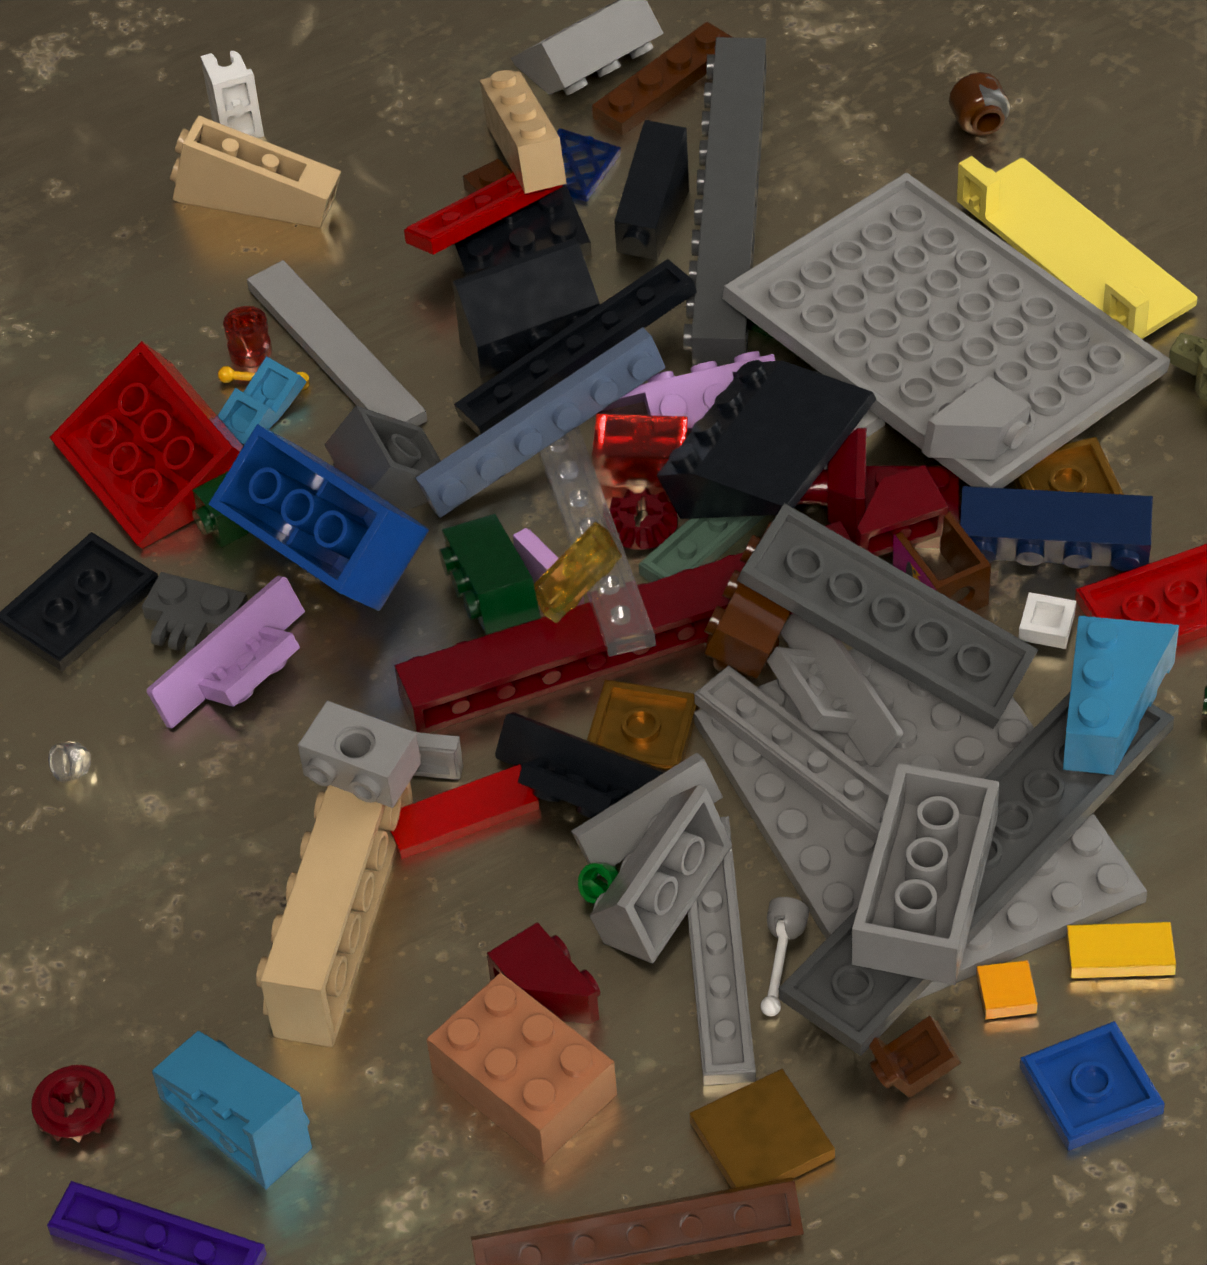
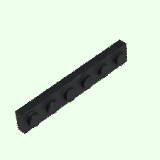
[454,259,697,435]

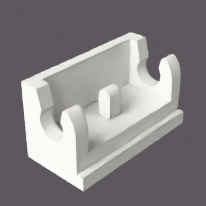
[200,51,264,138]

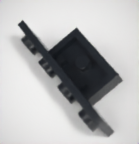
[495,712,666,818]

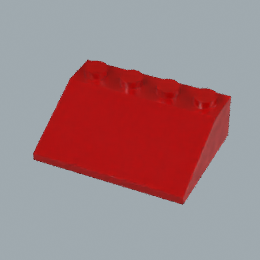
[49,341,243,549]

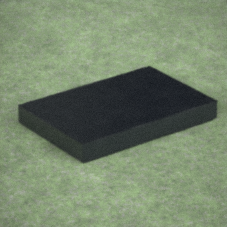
[0,532,158,672]

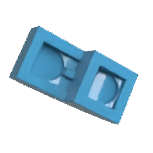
[218,356,307,445]

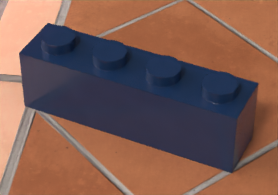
[960,486,1153,571]

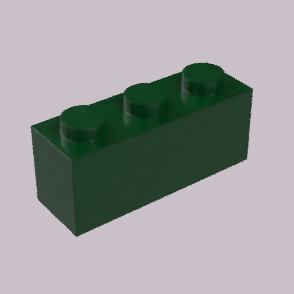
[439,514,541,635]

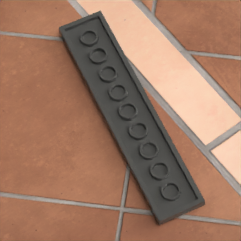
[779,692,1174,1056]

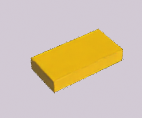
[1066,922,1176,978]

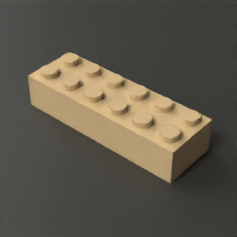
[256,782,413,1048]

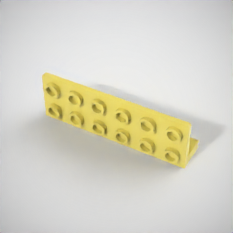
[957,156,1197,339]

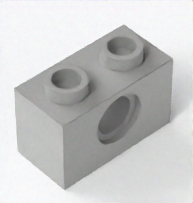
[298,701,421,808]

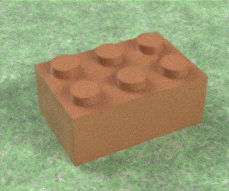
[426,972,617,1163]

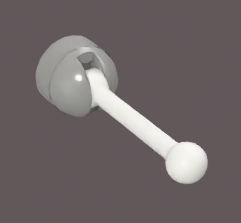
[760,897,809,1017]

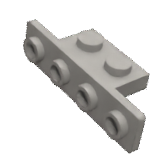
[767,613,903,767]

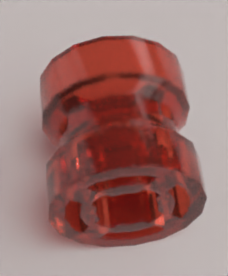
[223,306,272,368]

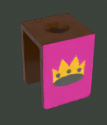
[893,511,991,612]

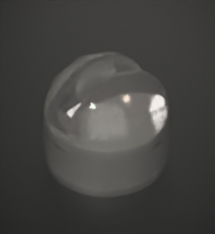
[48,741,92,782]

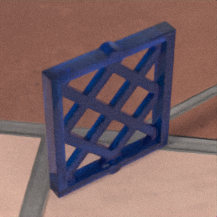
[557,128,621,202]

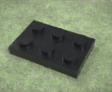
[452,185,591,277]

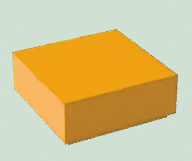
[976,960,1038,1020]

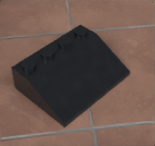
[657,360,876,519]

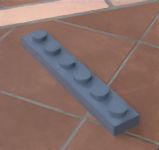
[415,327,666,518]

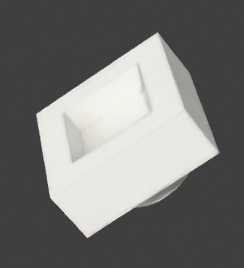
[1018,592,1076,649]

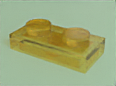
[534,521,622,623]

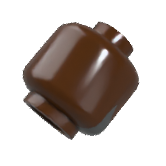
[949,72,1010,136]

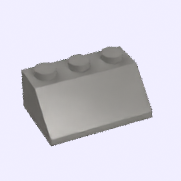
[511,0,664,96]
[590,785,732,964]

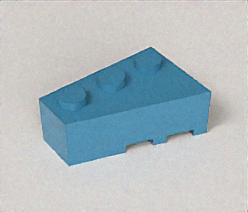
[1063,616,1179,775]
[152,1030,312,1189]

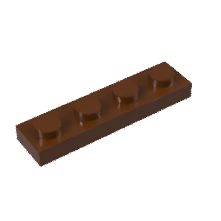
[592,22,734,136]

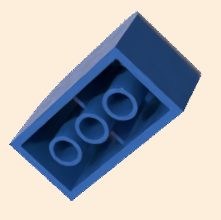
[208,424,429,611]

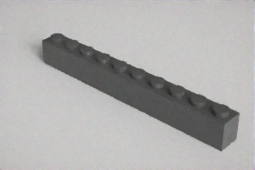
[683,37,767,366]

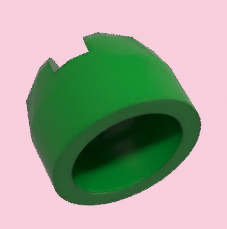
[578,863,619,904]

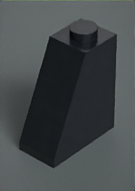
[614,120,689,260]

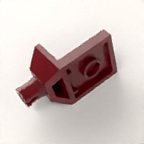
[796,428,959,549]

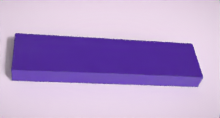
[47,1181,267,1265]

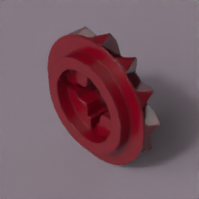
[604,487,678,550]
[31,1065,117,1143]

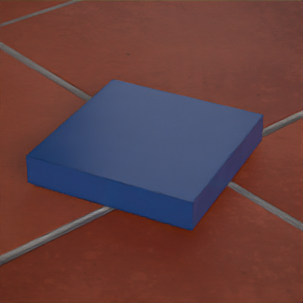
[1019,1021,1165,1151]

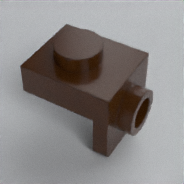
[869,1016,961,1098]

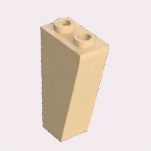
[170,115,341,228]

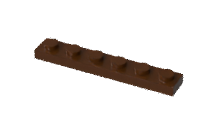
[471,1177,804,1265]

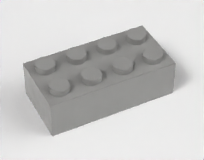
[852,763,999,985]

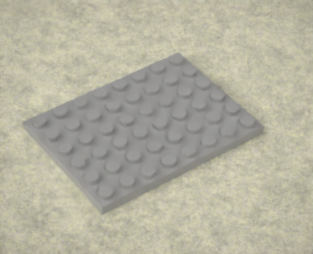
[722,172,1171,488]
[694,649,1147,1001]

